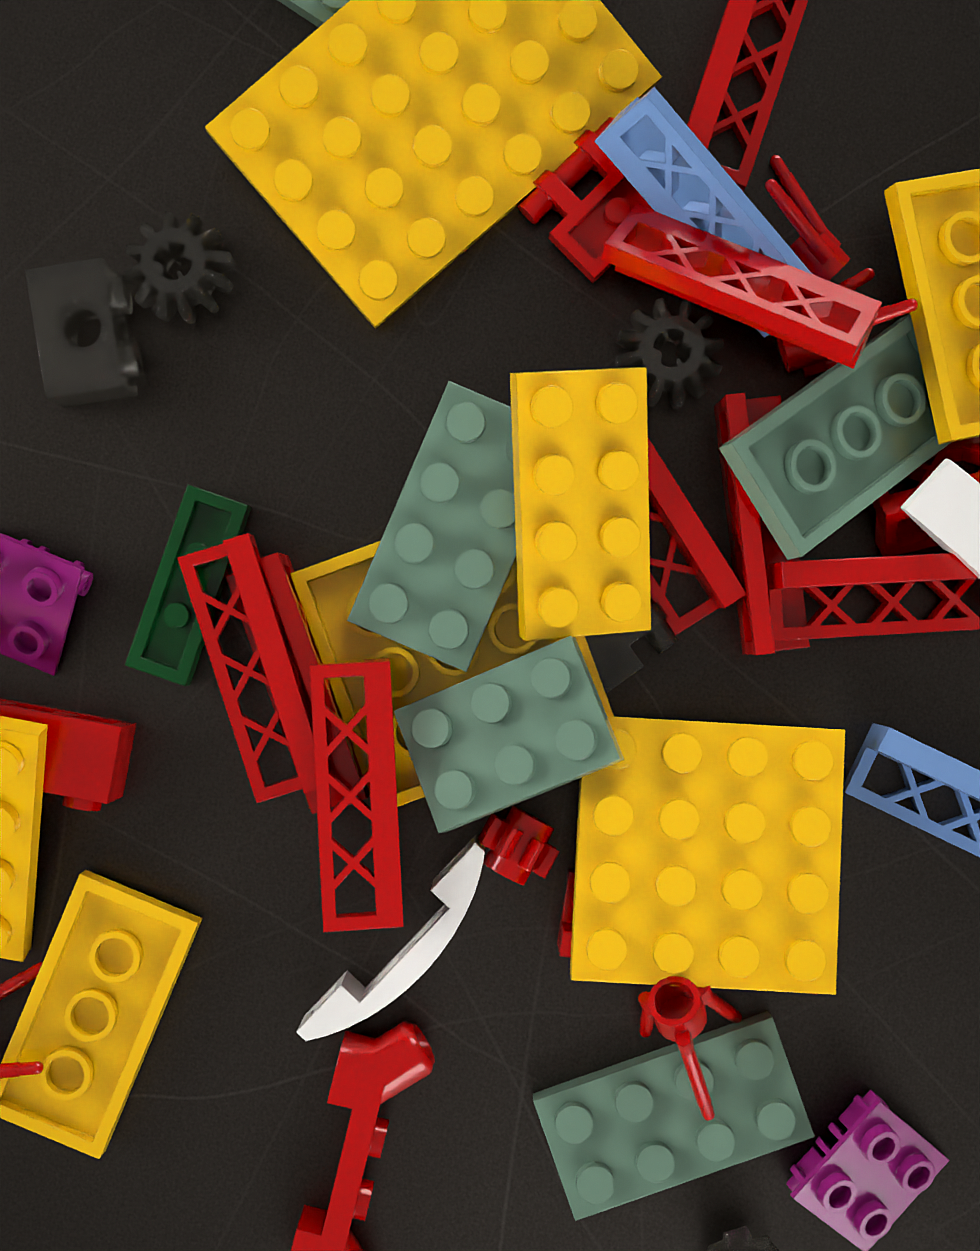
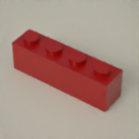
[0,698,137,811]

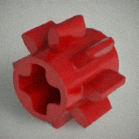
[477,806,560,886]

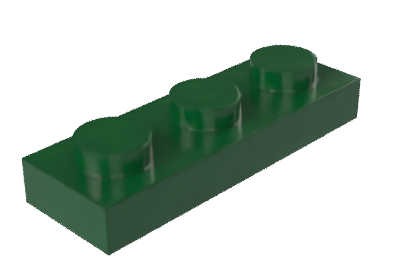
[125,484,252,686]

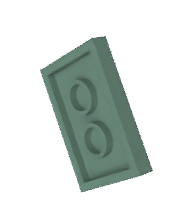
[394,636,624,833]

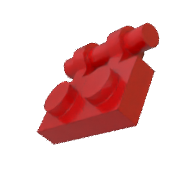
[518,117,654,283]

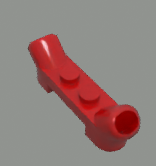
[291,1021,435,1251]

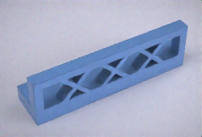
[594,87,812,338]
[843,723,980,857]

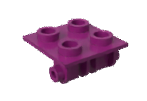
[0,533,94,676]
[786,1089,950,1251]

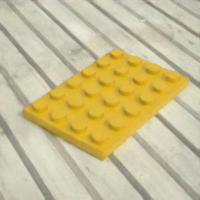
[205,0,662,329]

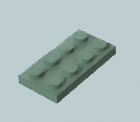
[719,314,951,560]
[347,381,516,672]
[533,1011,815,1221]

